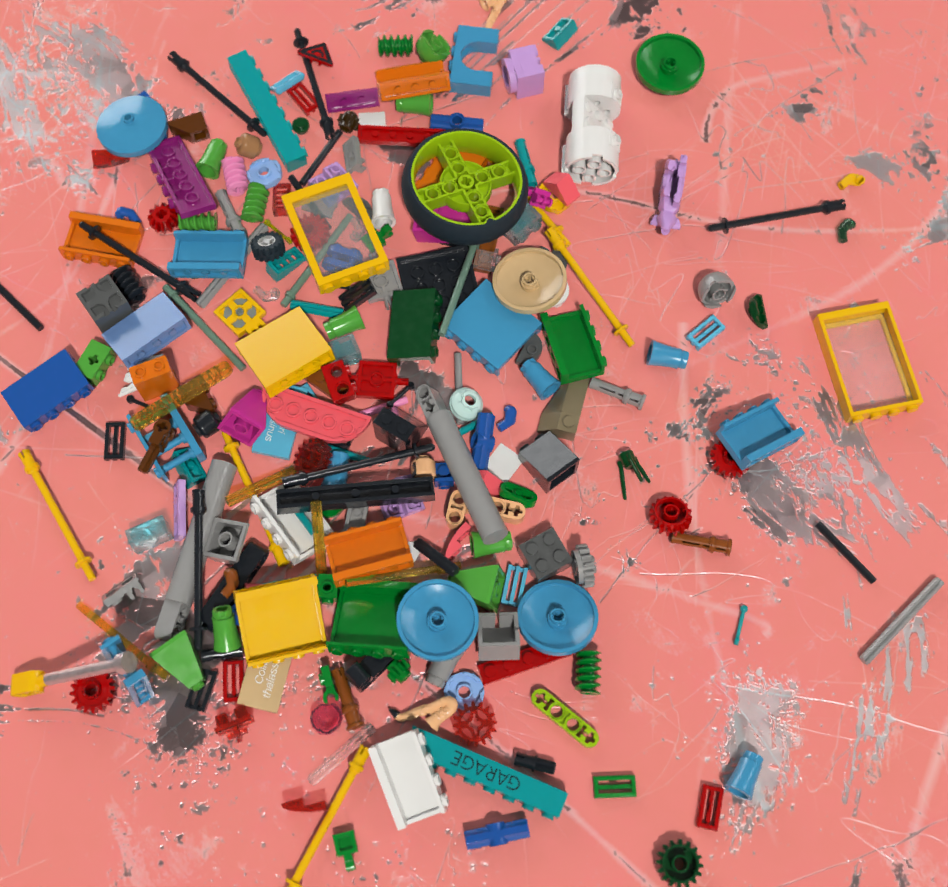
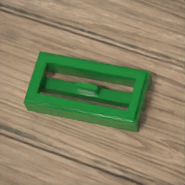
[593,775,637,799]

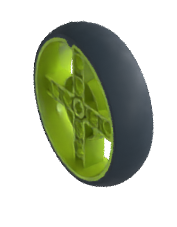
[401,128,528,246]

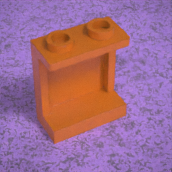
[129,355,180,402]

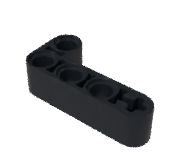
[344,655,395,693]

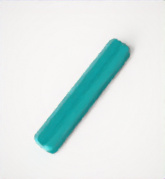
[290,300,344,318]

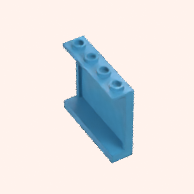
[445,279,542,377]

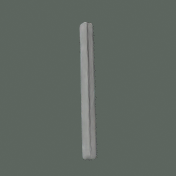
[196,223,269,308]
[860,577,944,665]

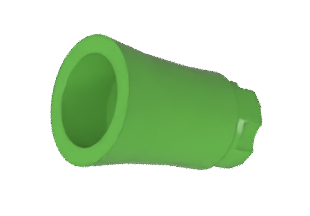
[396,93,433,117]
[195,138,227,179]
[323,305,366,340]
[469,531,513,559]
[212,605,242,653]

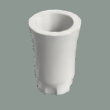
[371,188,396,230]

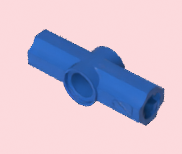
[430,113,484,131]
[470,412,495,470]
[464,819,530,850]

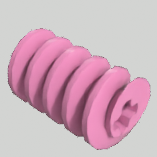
[221,156,249,197]

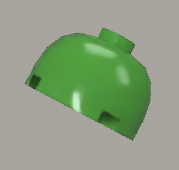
[416,29,451,62]

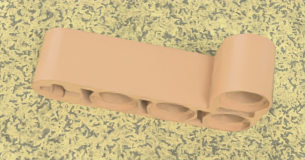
[446,490,525,530]

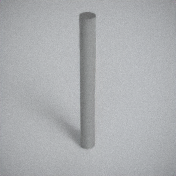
[454,353,464,425]

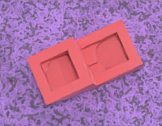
[445,522,471,561]

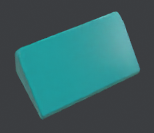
[542,17,578,50]
[170,447,207,489]

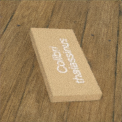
[237,657,292,714]

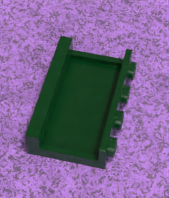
[387,288,443,366]

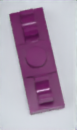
[325,87,379,113]

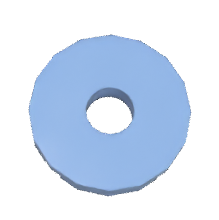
[247,158,283,189]
[444,671,485,714]

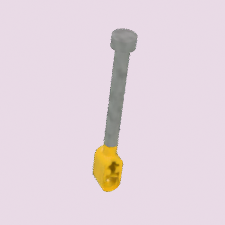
[11,651,137,697]

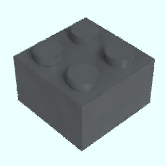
[517,527,573,584]

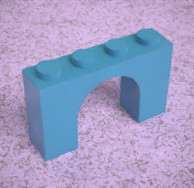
[449,25,499,97]

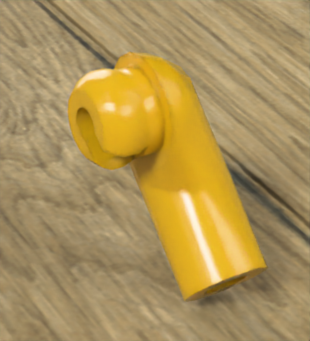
[837,173,865,190]

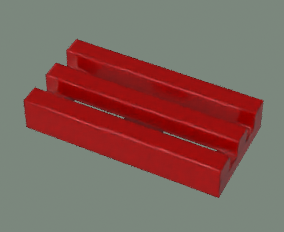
[286,81,318,116]
[223,660,244,703]
[695,784,724,832]

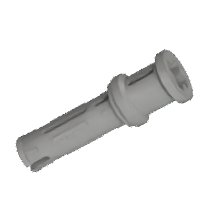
[215,189,247,235]
[589,377,647,410]

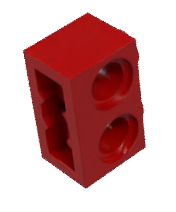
[321,360,358,405]

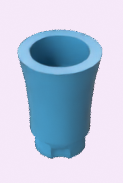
[646,340,689,369]
[520,358,561,400]
[321,451,350,486]
[724,750,763,801]

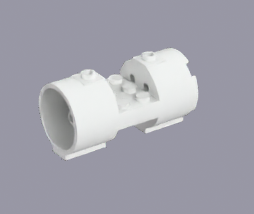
[561,64,623,186]

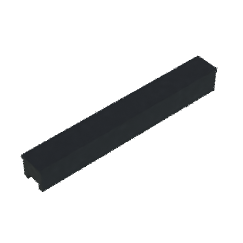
[276,476,435,515]

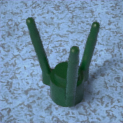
[617,450,651,500]

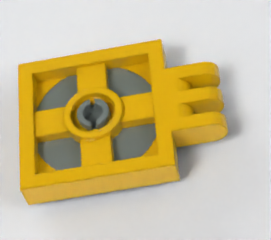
[213,288,267,338]

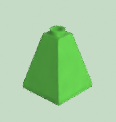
[447,565,506,614]
[149,630,206,692]

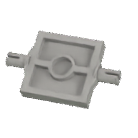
[365,253,403,310]

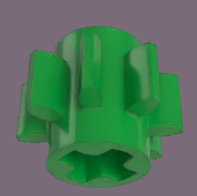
[387,659,412,684]

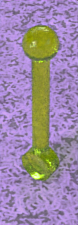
[264,219,293,245]

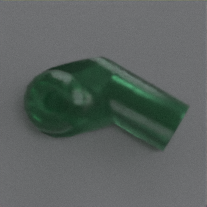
[837,218,856,243]

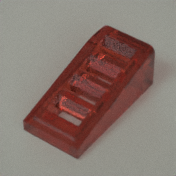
[272,183,291,217]

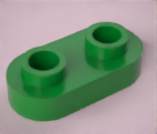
[499,482,537,508]

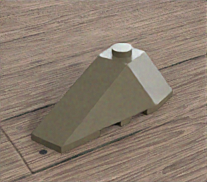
[537,378,590,442]

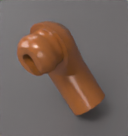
[220,568,239,599]

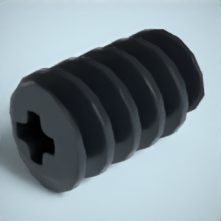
[110,265,147,306]

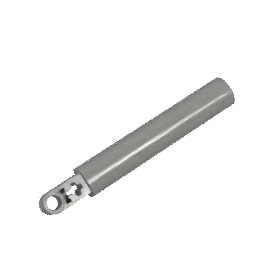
[416,384,508,545]
[154,459,237,642]

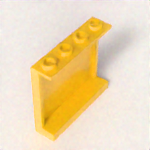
[234,306,336,399]
[233,574,327,668]

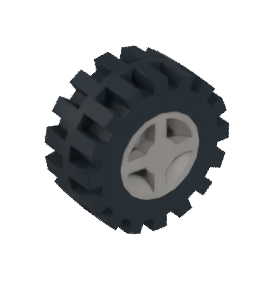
[250,231,285,262]

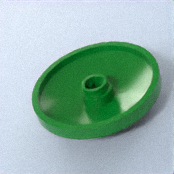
[635,33,705,95]

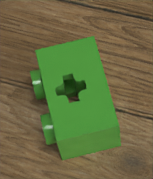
[76,339,116,386]

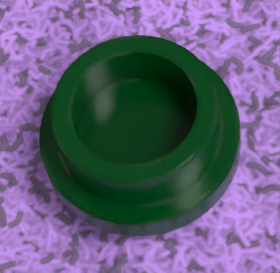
[292,117,310,135]

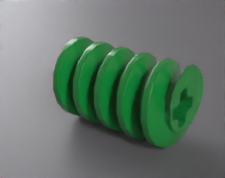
[378,34,413,57]
[574,650,602,695]

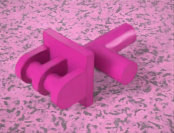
[528,186,553,209]

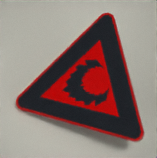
[297,43,333,67]

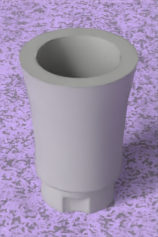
[425,653,464,689]

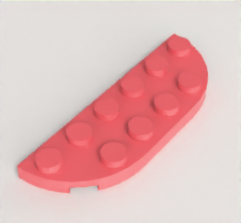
[262,387,372,444]

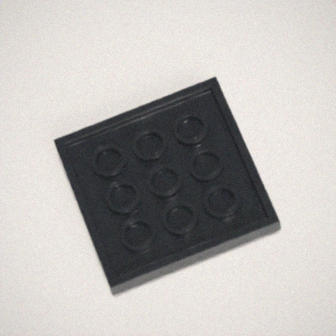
[396,245,478,321]

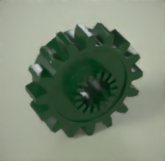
[655,839,703,887]

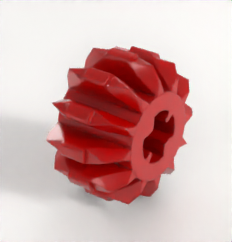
[147,203,178,235]

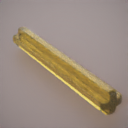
[225,466,297,507]
[311,501,327,576]

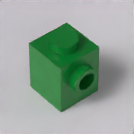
[317,574,340,605]

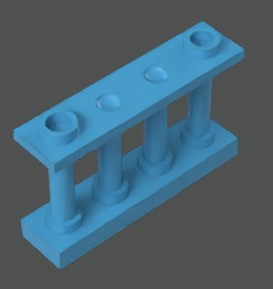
[126,393,207,483]
[99,635,155,708]

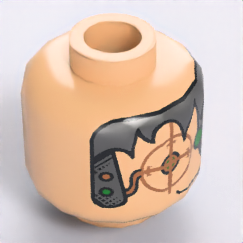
[411,455,436,480]

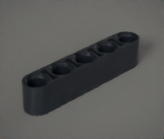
[203,542,269,634]

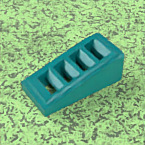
[266,247,306,282]

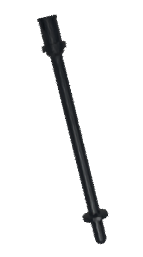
[293,28,336,140]
[168,51,267,137]
[707,199,846,234]
[79,221,201,302]
[281,442,435,489]
[189,489,208,651]

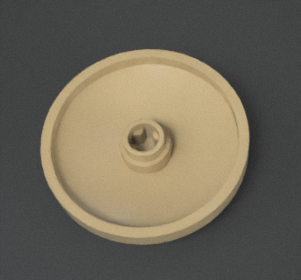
[492,247,567,314]

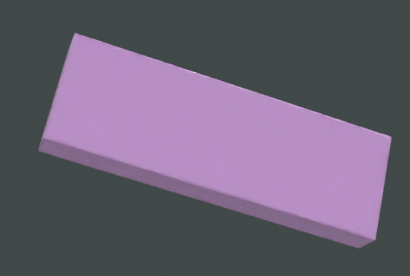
[173,479,186,541]

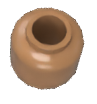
[234,133,262,159]

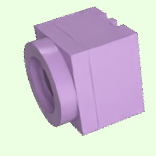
[501,44,545,99]

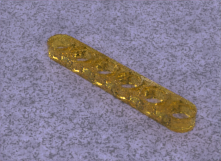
[129,361,233,430]

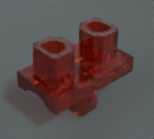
[214,705,255,743]

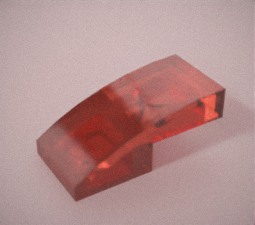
[91,149,130,169]
[281,798,329,813]

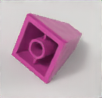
[217,388,267,447]

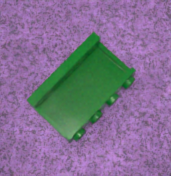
[540,304,607,385]

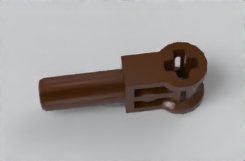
[138,419,175,474]

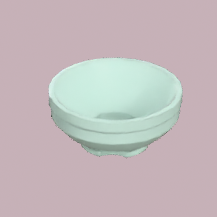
[449,387,483,421]

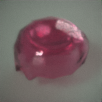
[310,703,343,735]

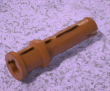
[671,532,732,556]
[331,667,365,731]

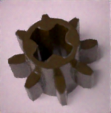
[337,111,360,133]

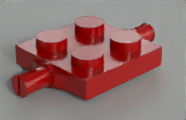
[349,360,409,400]

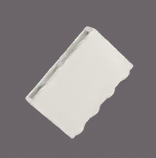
[250,475,334,566]
[368,728,449,831]

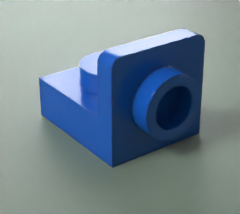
[434,463,454,490]

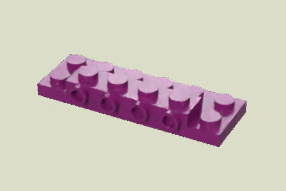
[148,135,216,219]

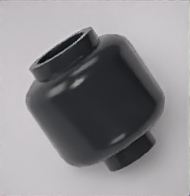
[192,410,222,438]

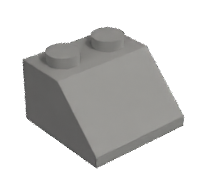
[203,517,250,565]

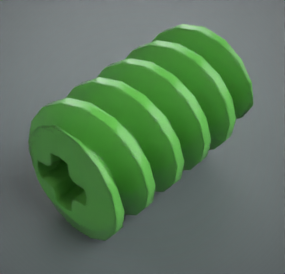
[240,182,270,223]
[178,211,218,231]

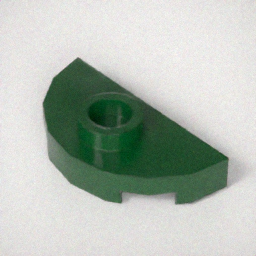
[748,294,768,330]

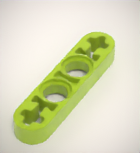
[531,689,599,748]

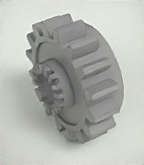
[571,543,597,588]

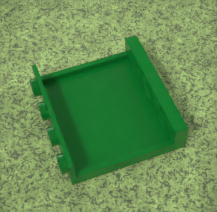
[326,580,418,660]

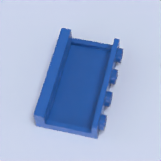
[0,348,95,432]

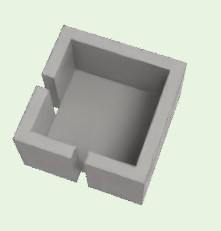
[477,612,520,661]

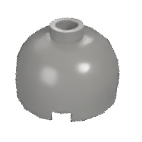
[698,271,736,309]

